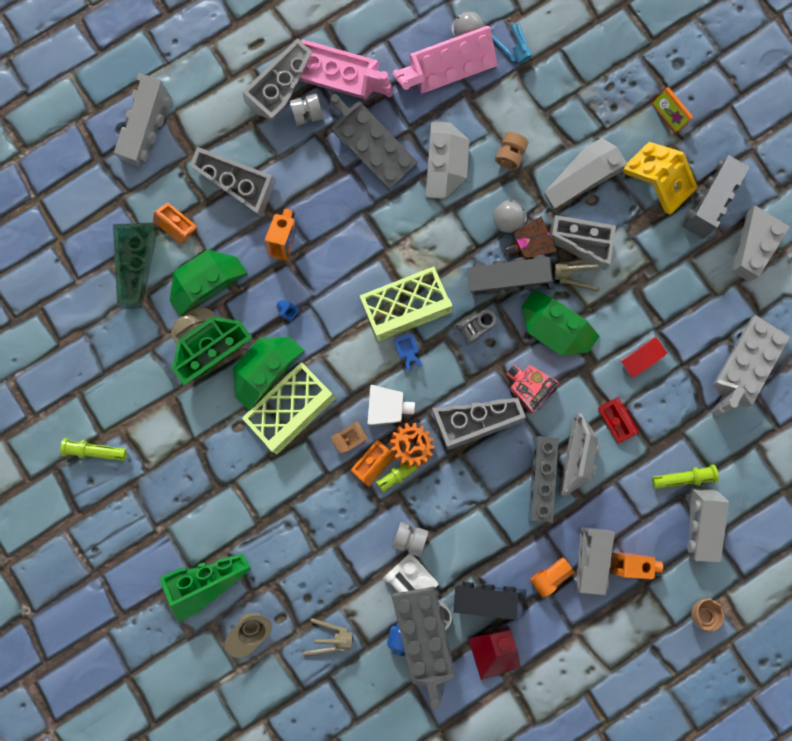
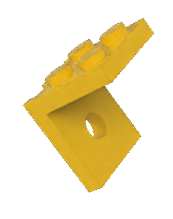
[623,142,698,215]

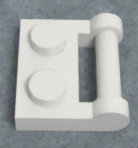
[383,554,439,593]

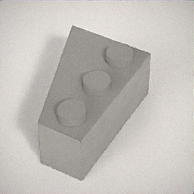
[732,205,790,282]
[550,215,616,271]
[687,486,729,562]
[576,527,615,595]

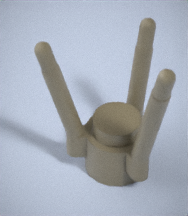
[554,259,600,291]
[303,618,352,656]

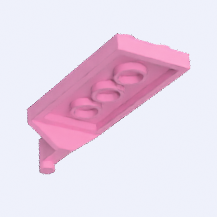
[392,26,498,94]
[299,39,393,100]

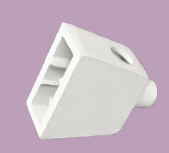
[368,385,415,426]

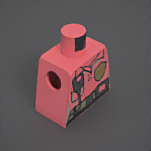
[506,365,559,414]

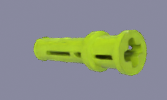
[60,438,127,461]
[652,464,719,490]

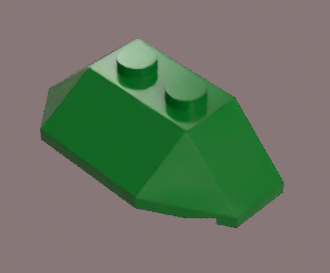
[169,250,248,317]
[521,291,600,357]
[172,317,252,386]
[233,337,305,410]

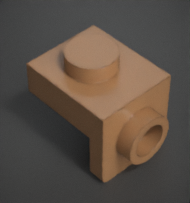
[331,421,368,454]

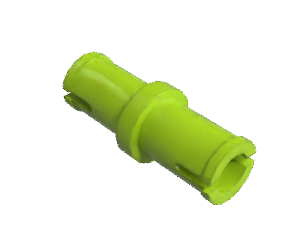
[376,463,418,493]

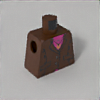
[504,216,557,260]

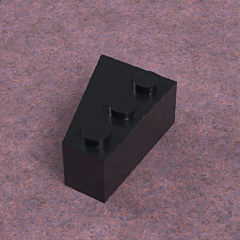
[453,581,526,620]

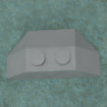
[426,121,469,200]
[558,413,600,496]

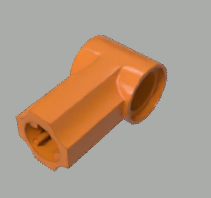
[530,557,575,598]

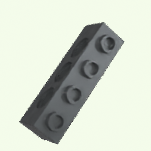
[528,436,559,523]

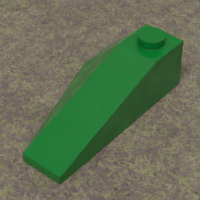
[159,554,251,622]

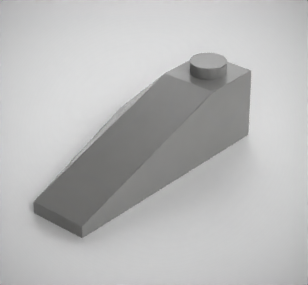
[544,138,627,209]

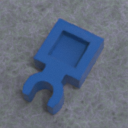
[393,333,421,371]

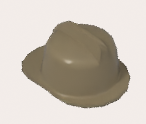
[171,307,216,344]
[225,612,272,658]

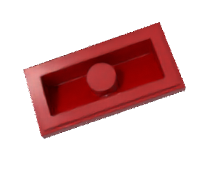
[598,397,639,444]

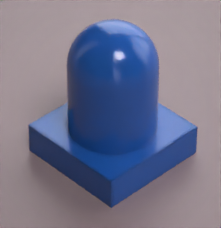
[277,300,300,322]

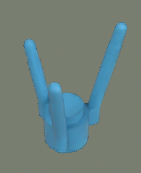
[492,23,532,64]

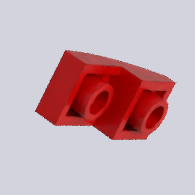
[621,336,667,378]

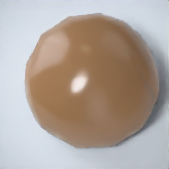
[691,598,724,632]

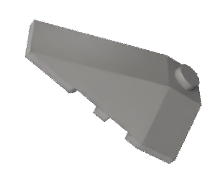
[242,38,312,120]

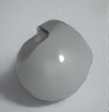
[452,11,485,38]
[493,200,527,233]

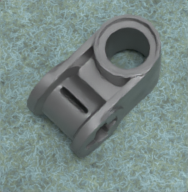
[456,310,496,345]

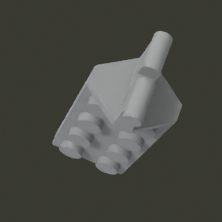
[712,315,790,417]

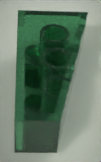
[113,222,158,309]

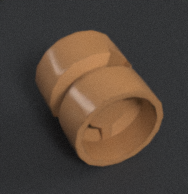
[495,132,529,170]

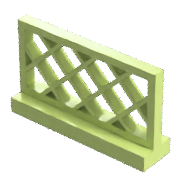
[360,267,453,342]
[242,362,336,454]

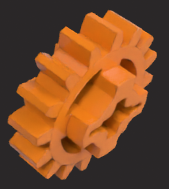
[389,423,435,468]

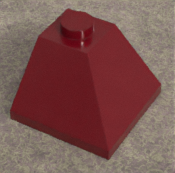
[468,625,521,680]

